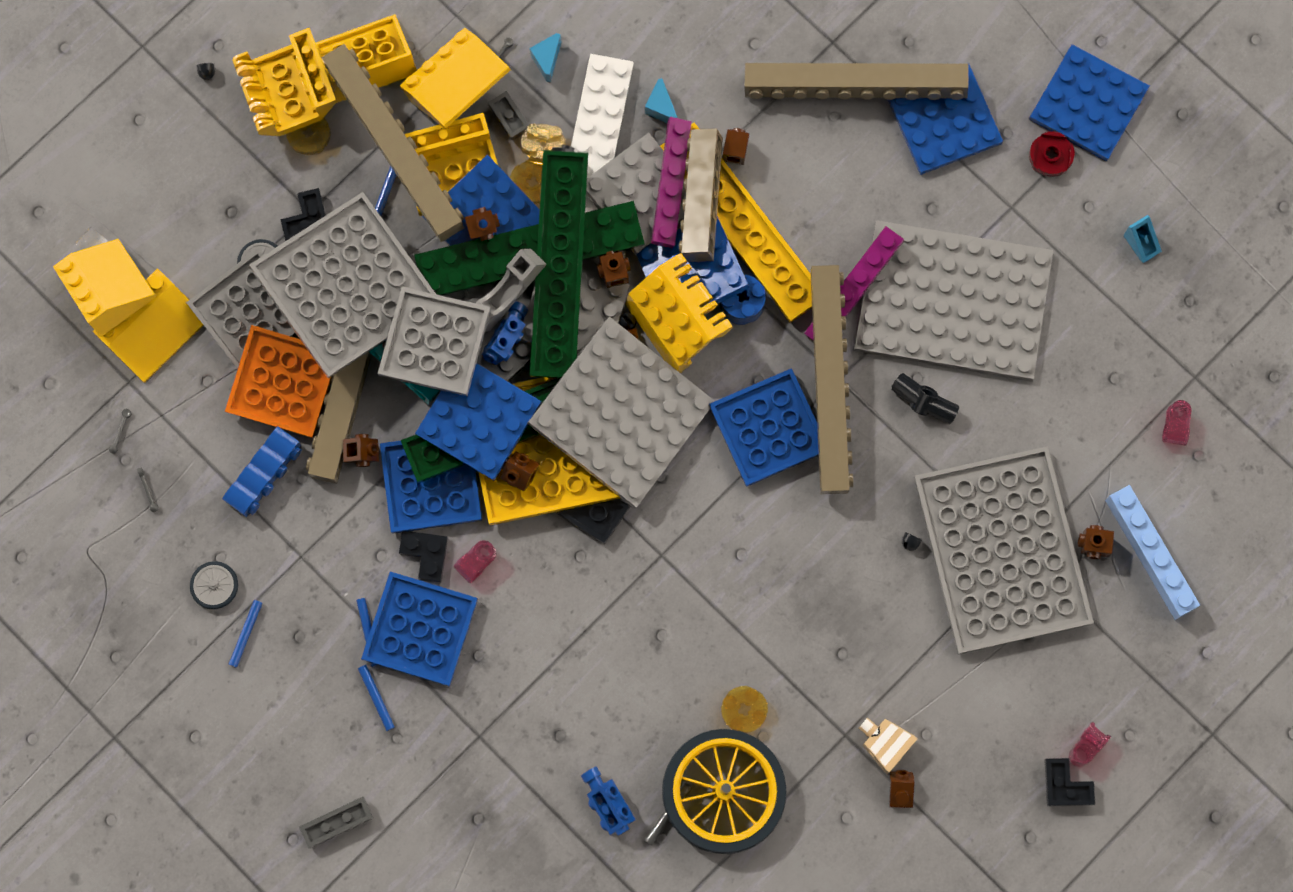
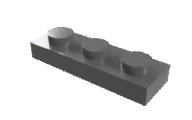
[299,797,373,849]

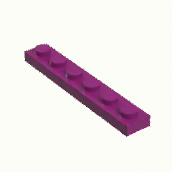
[651,117,692,248]
[804,226,904,341]

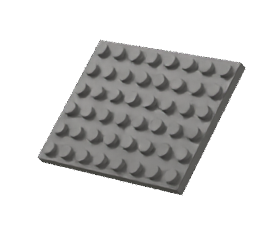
[854,220,1053,381]
[914,446,1094,654]

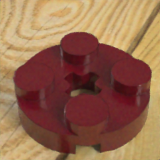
[1029,131,1075,177]

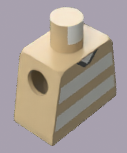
[859,718,918,774]

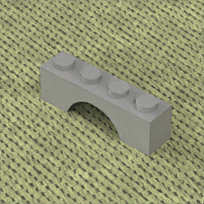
[475,249,546,332]

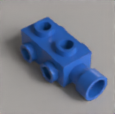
[481,301,528,365]
[581,766,636,836]

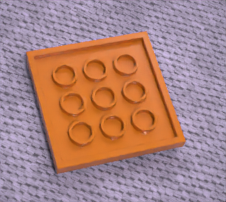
[225,325,331,438]

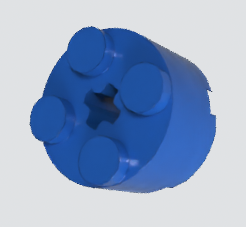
[720,275,766,325]

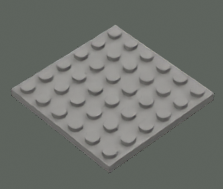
[249,192,436,378]
[527,316,715,508]

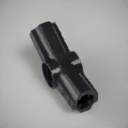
[891,373,959,424]

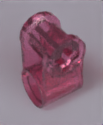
[1162,400,1192,446]
[453,540,497,584]
[1069,721,1111,767]

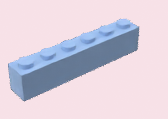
[1105,485,1200,620]

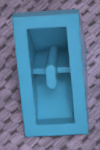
[530,33,562,82]
[645,78,678,124]
[1123,215,1162,263]

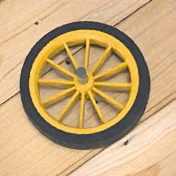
[662,729,786,854]

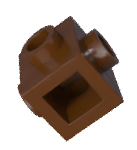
[465,207,500,241]
[597,251,631,288]
[343,434,379,467]
[500,451,540,491]
[1078,525,1114,559]

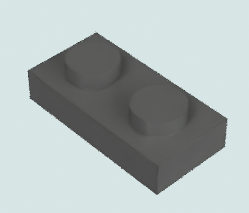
[488,91,530,140]

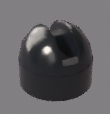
[197,63,215,80]
[618,313,636,330]
[902,532,922,551]

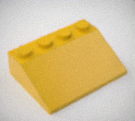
[316,14,417,103]
[400,28,511,129]
[53,239,157,337]
[92,268,204,383]

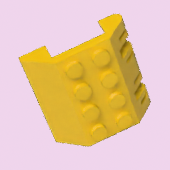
[232,28,337,136]
[405,113,498,217]
[625,253,733,373]

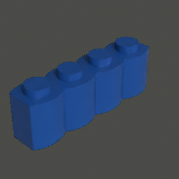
[222,426,302,517]

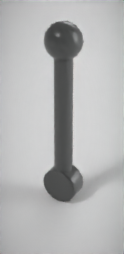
[497,38,513,58]
[109,409,132,453]
[137,467,159,512]

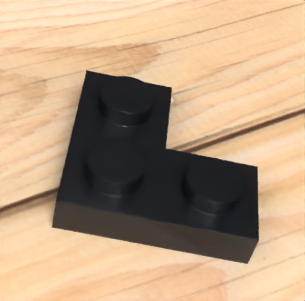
[280,188,326,241]
[399,531,448,583]
[1044,758,1095,806]

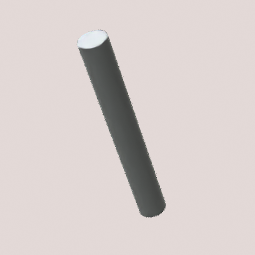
[644,783,692,845]

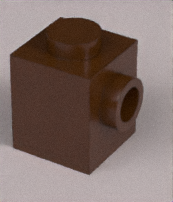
[722,128,749,165]

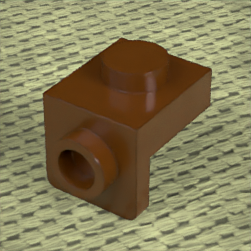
[889,770,915,808]

